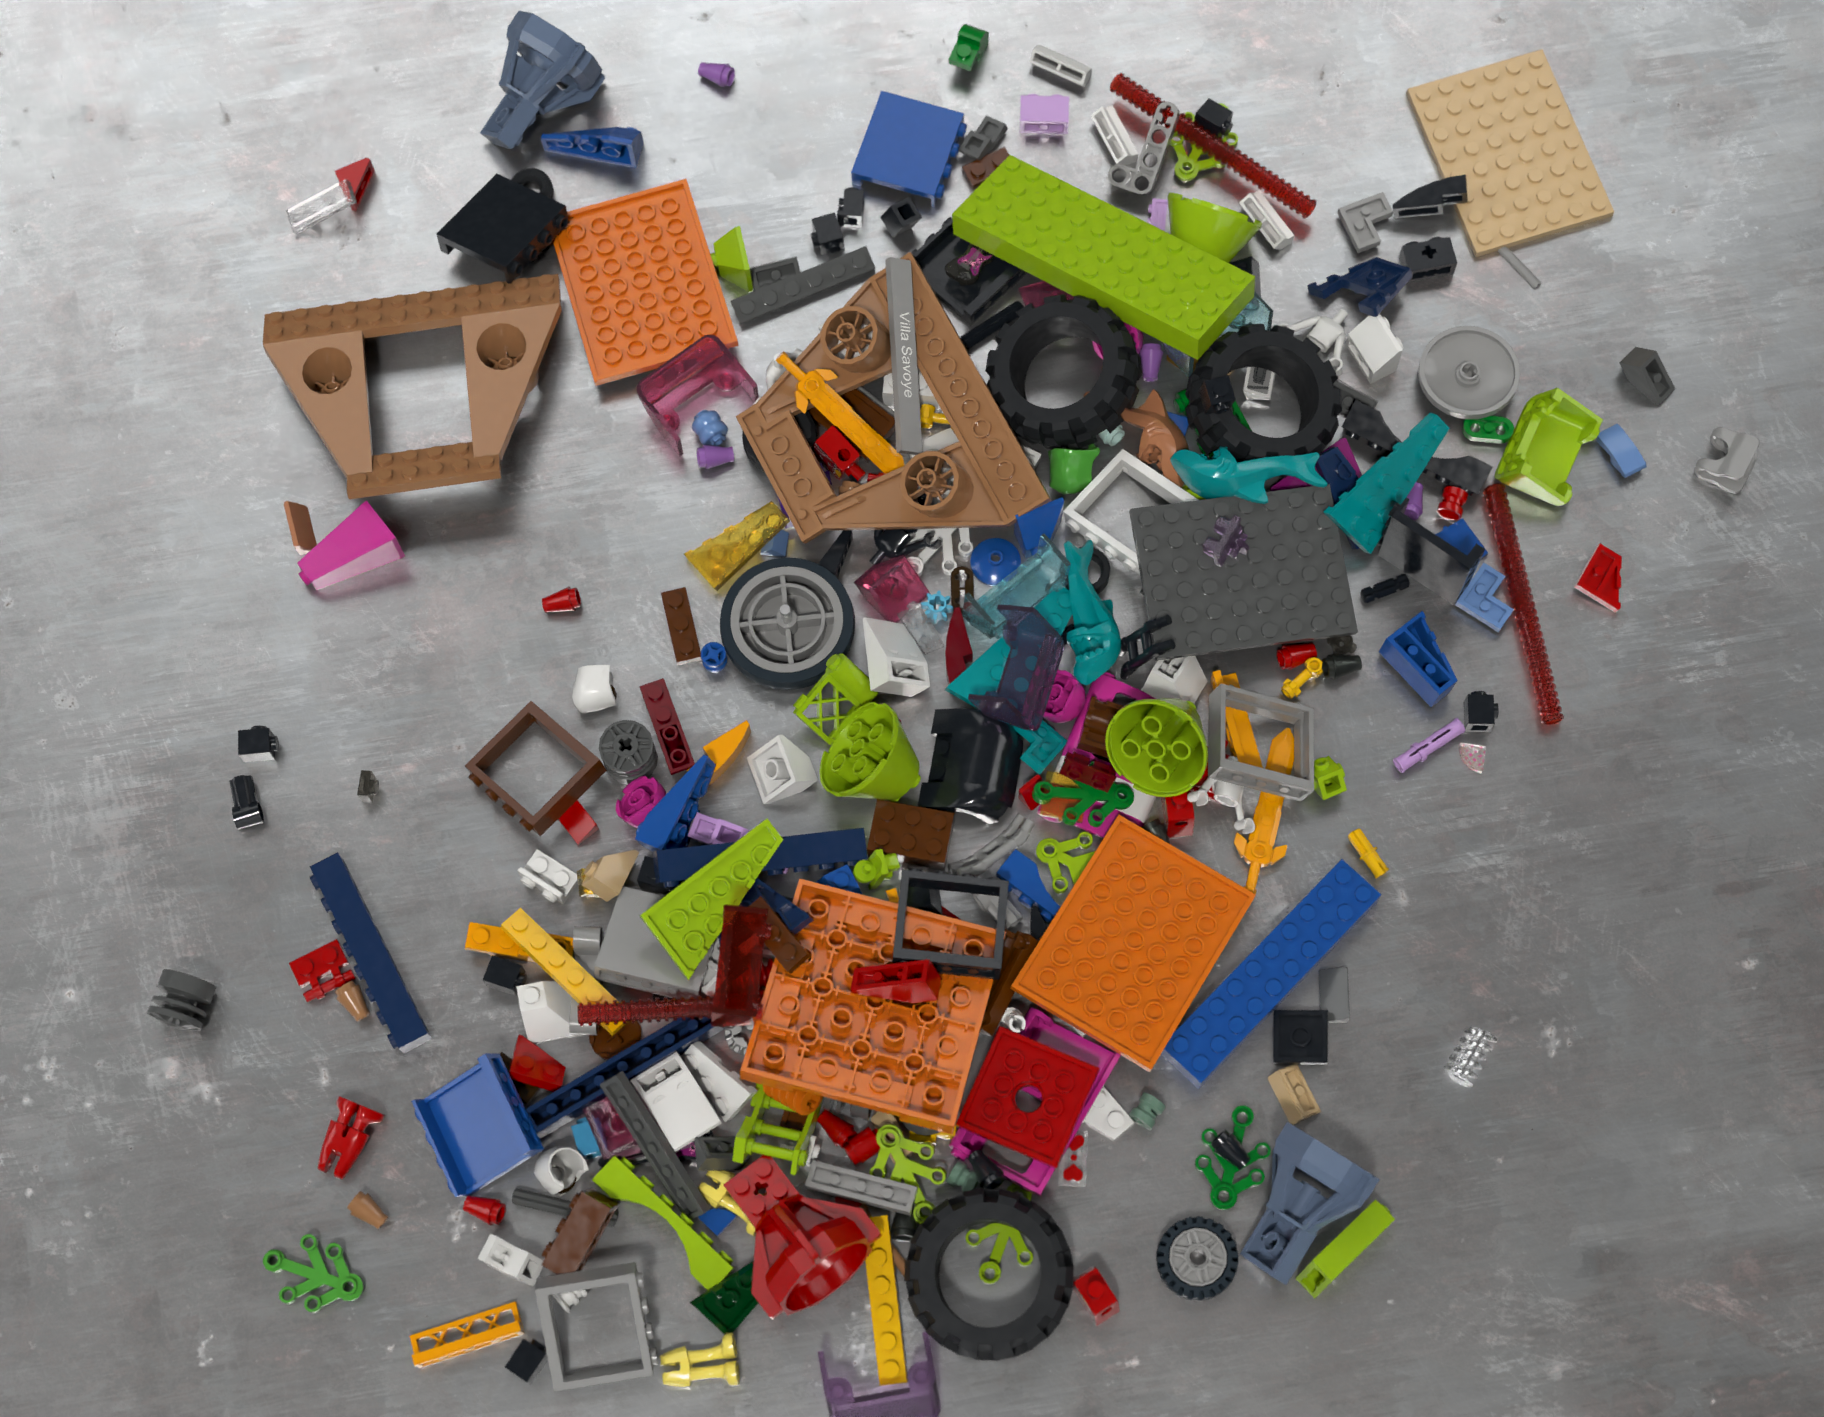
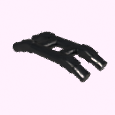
[1119,614,1176,680]

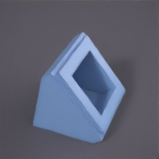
[760,526,789,558]

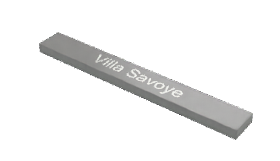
[885,257,922,455]

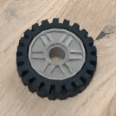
[1156,1216,1239,1301]

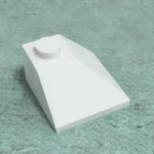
[747,734,818,804]
[516,981,573,1043]

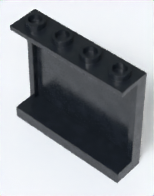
[436,174,569,284]
[911,217,1027,326]
[1378,497,1485,605]

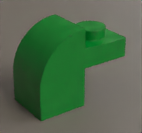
[948,24,989,72]

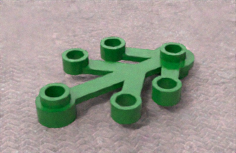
[1032,761,1134,827]
[1195,1105,1271,1210]

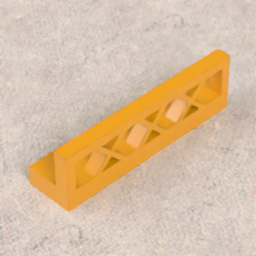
[1210,670,1263,768]
[410,1301,525,1368]

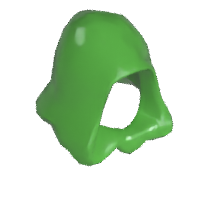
[1048,443,1100,494]

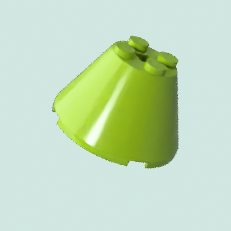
[1167,193,1263,263]
[1105,698,1208,797]
[819,702,921,803]

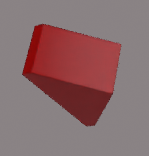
[334,158,375,211]

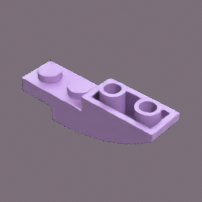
[688,812,789,875]

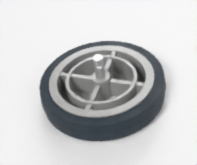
[720,557,855,690]

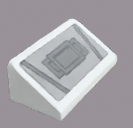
[1243,367,1276,400]

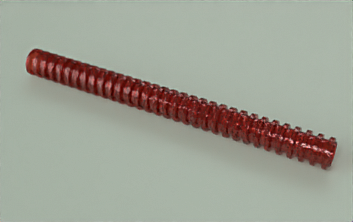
[1110,73,1317,219]
[1483,484,1564,725]
[577,992,764,1027]

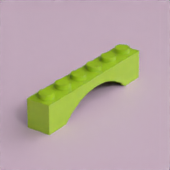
[592,1155,735,1290]

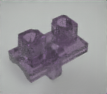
[1203,515,1249,567]

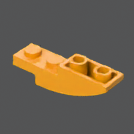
[464,922,573,963]

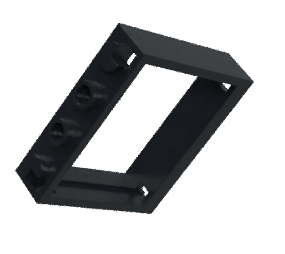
[892,868,1009,980]

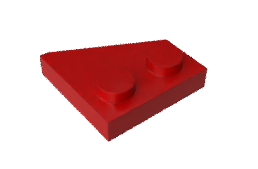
[1574,543,1622,613]
[508,1034,566,1092]

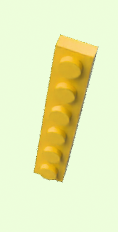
[501,907,632,1036]
[865,1215,908,1386]

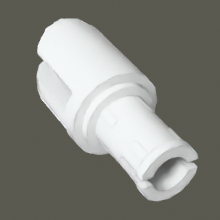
[997,1005,1026,1033]

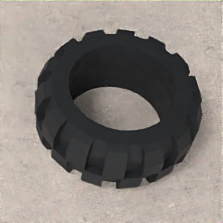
[985,294,1142,450]
[1185,323,1342,480]
[904,1188,1074,1361]

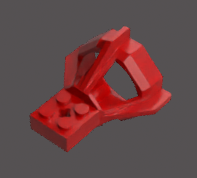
[723,1155,881,1319]

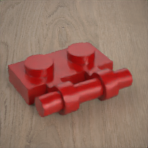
[289,939,356,1003]

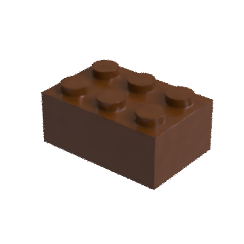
[867,800,954,871]
[541,1187,619,1275]

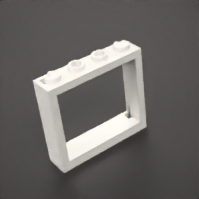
[1063,449,1198,575]

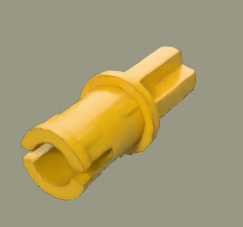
[1348,828,1390,879]

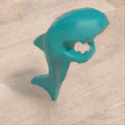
[1170,446,1328,504]
[1064,540,1121,686]

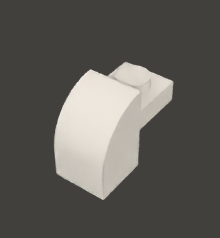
[478,1234,543,1287]

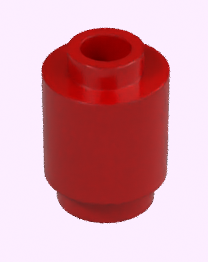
[843,1126,881,1165]

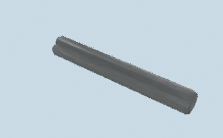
[512,1188,617,1227]

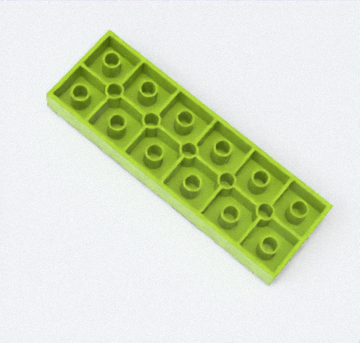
[952,155,1255,360]

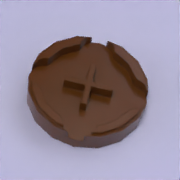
[589,1015,642,1060]

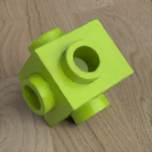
[1314,756,1347,800]

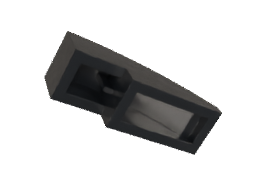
[1392,175,1468,219]

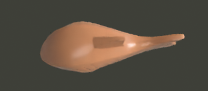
[1084,366,1189,488]

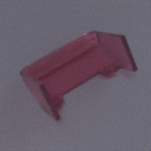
[637,335,759,457]

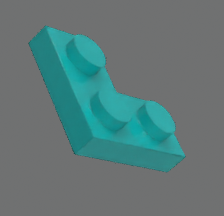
[1013,709,1067,775]

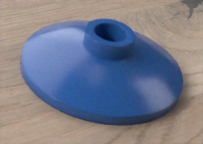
[970,538,1021,586]

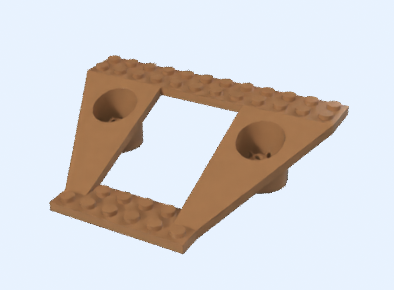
[735,252,1052,544]
[263,274,561,499]

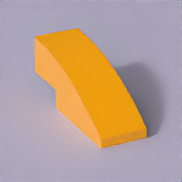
[686,720,751,786]

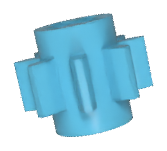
[921,590,953,624]

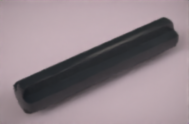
[960,301,1024,349]

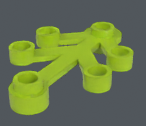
[1170,103,1238,182]
[1036,832,1095,894]
[869,1124,947,1224]
[966,1183,1033,1285]

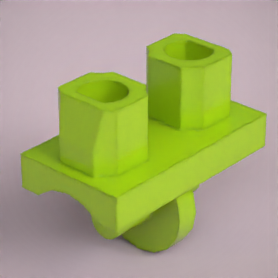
[853,849,900,890]

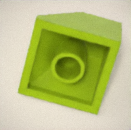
[710,226,753,292]

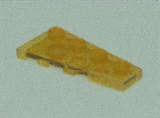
[684,501,790,591]

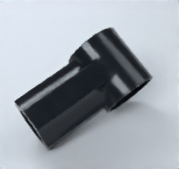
[229,775,264,830]

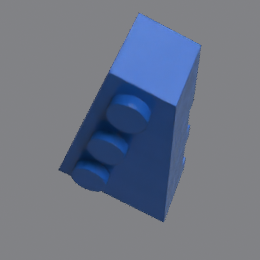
[1379,611,1458,707]

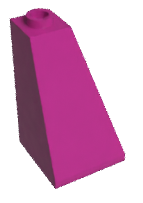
[297,500,405,590]

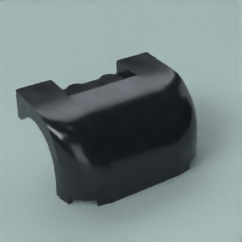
[917,709,1023,824]

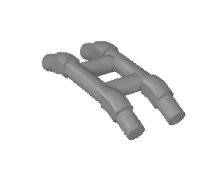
[948,813,1036,876]

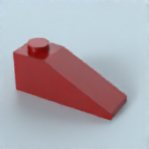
[850,959,941,1003]

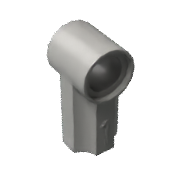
[972,893,1023,930]

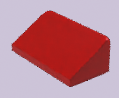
[558,800,599,845]

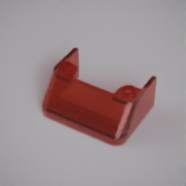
[711,904,772,1027]

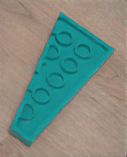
[1323,413,1450,554]
[945,585,1072,726]

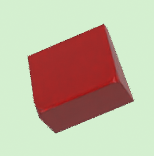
[1018,774,1047,811]

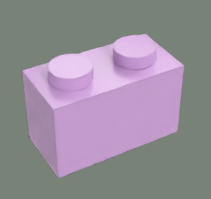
[1020,94,1069,134]

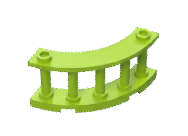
[732,1083,824,1175]

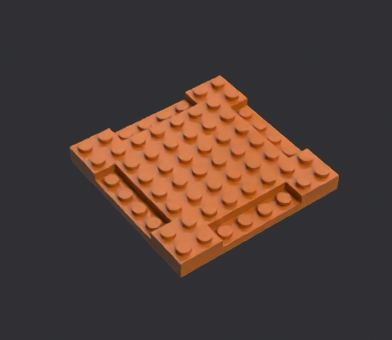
[740,878,1006,1135]

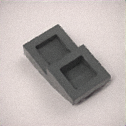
[958,115,1008,161]

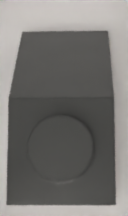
[1619,347,1675,405]

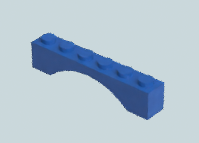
[996,849,1061,924]

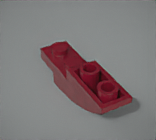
[639,678,695,775]

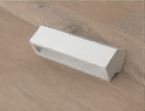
[1029,44,1092,87]
[1091,105,1138,166]
[1239,190,1294,250]

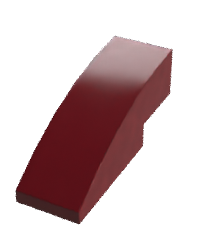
[945,607,973,685]

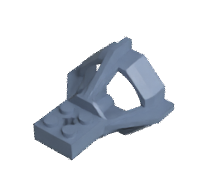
[480,11,605,149]
[1240,1122,1380,1285]

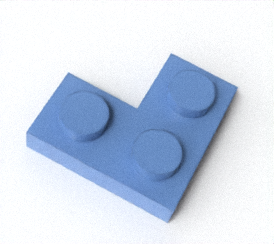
[1455,563,1514,633]

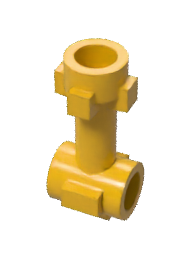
[920,404,953,430]
[1281,657,1323,699]

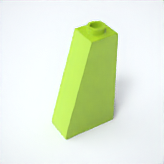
[1295,1199,1395,1298]

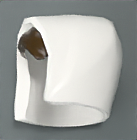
[572,665,617,713]
[534,1146,589,1197]

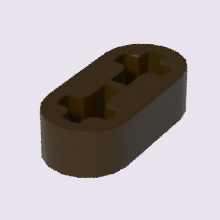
[951,566,974,616]

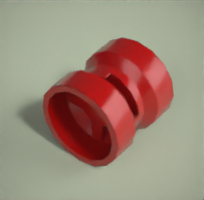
[1437,486,1468,520]

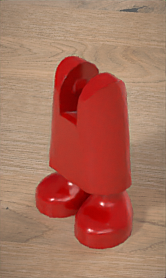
[318,1096,385,1180]

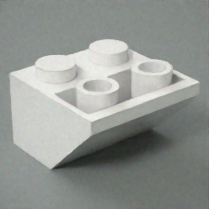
[1345,314,1403,384]
[1142,656,1208,703]

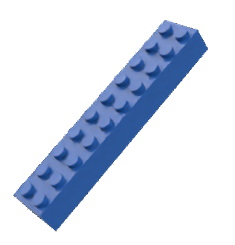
[1161,859,1382,1089]

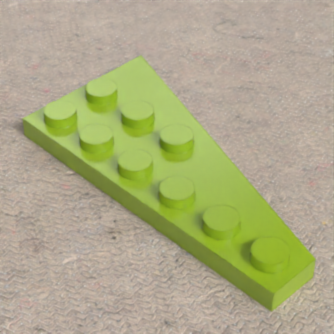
[639,818,783,980]

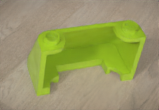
[1494,387,1603,506]

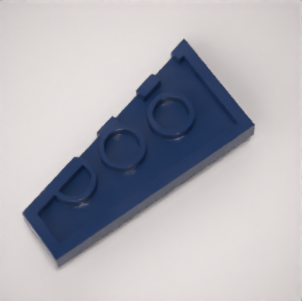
[1315,447,1359,550]

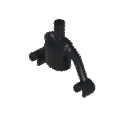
[869,529,942,567]

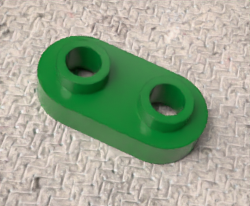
[1462,416,1514,444]

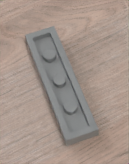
[805,1160,918,1216]

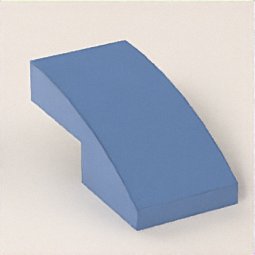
[1596,423,1646,478]

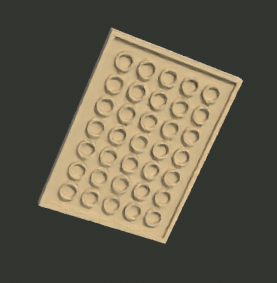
[1406,49,1614,257]

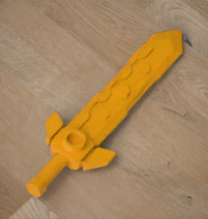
[776,351,905,474]
[1234,728,1294,894]

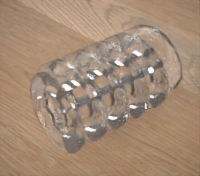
[1444,1027,1498,1087]

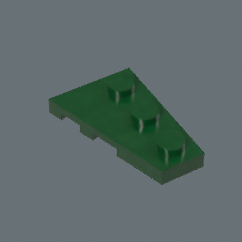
[690,1260,758,1334]

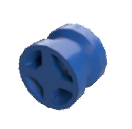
[701,642,728,673]

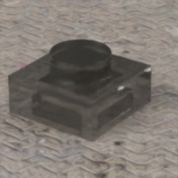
[357,770,379,803]

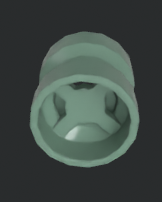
[1129,1092,1166,1130]
[946,1159,979,1192]

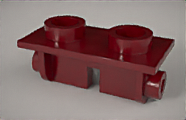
[1059,751,1117,793]

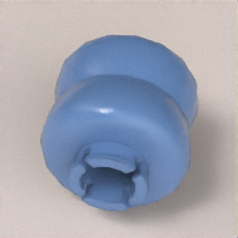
[692,410,728,446]

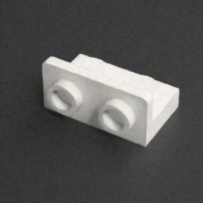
[517,849,581,904]

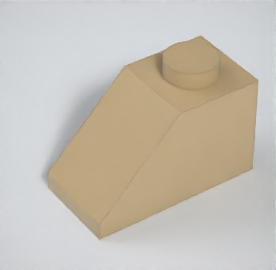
[582,850,639,902]

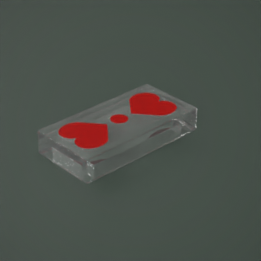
[1059,1131,1088,1187]

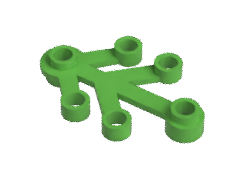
[263,1234,364,1313]

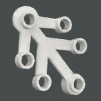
[903,528,973,579]

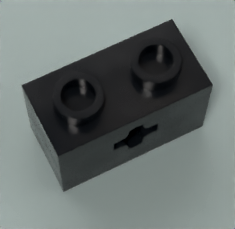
[1399,237,1457,283]

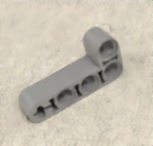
[1108,101,1180,196]
[569,926,604,1035]

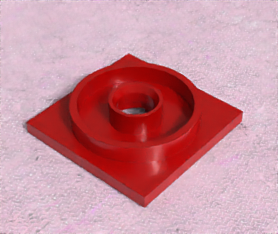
[956,1026,1100,1169]

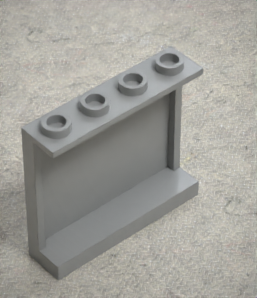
[594,886,716,1004]

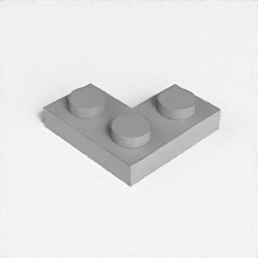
[1337,192,1393,253]

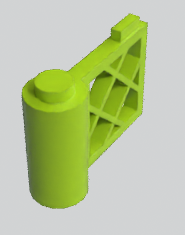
[793,654,878,745]

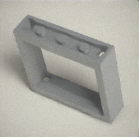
[1208,684,1314,801]
[535,1262,658,1392]

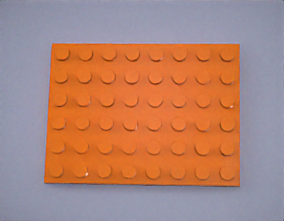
[553,179,739,386]
[1011,815,1256,1072]

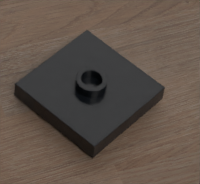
[1273,1010,1328,1065]

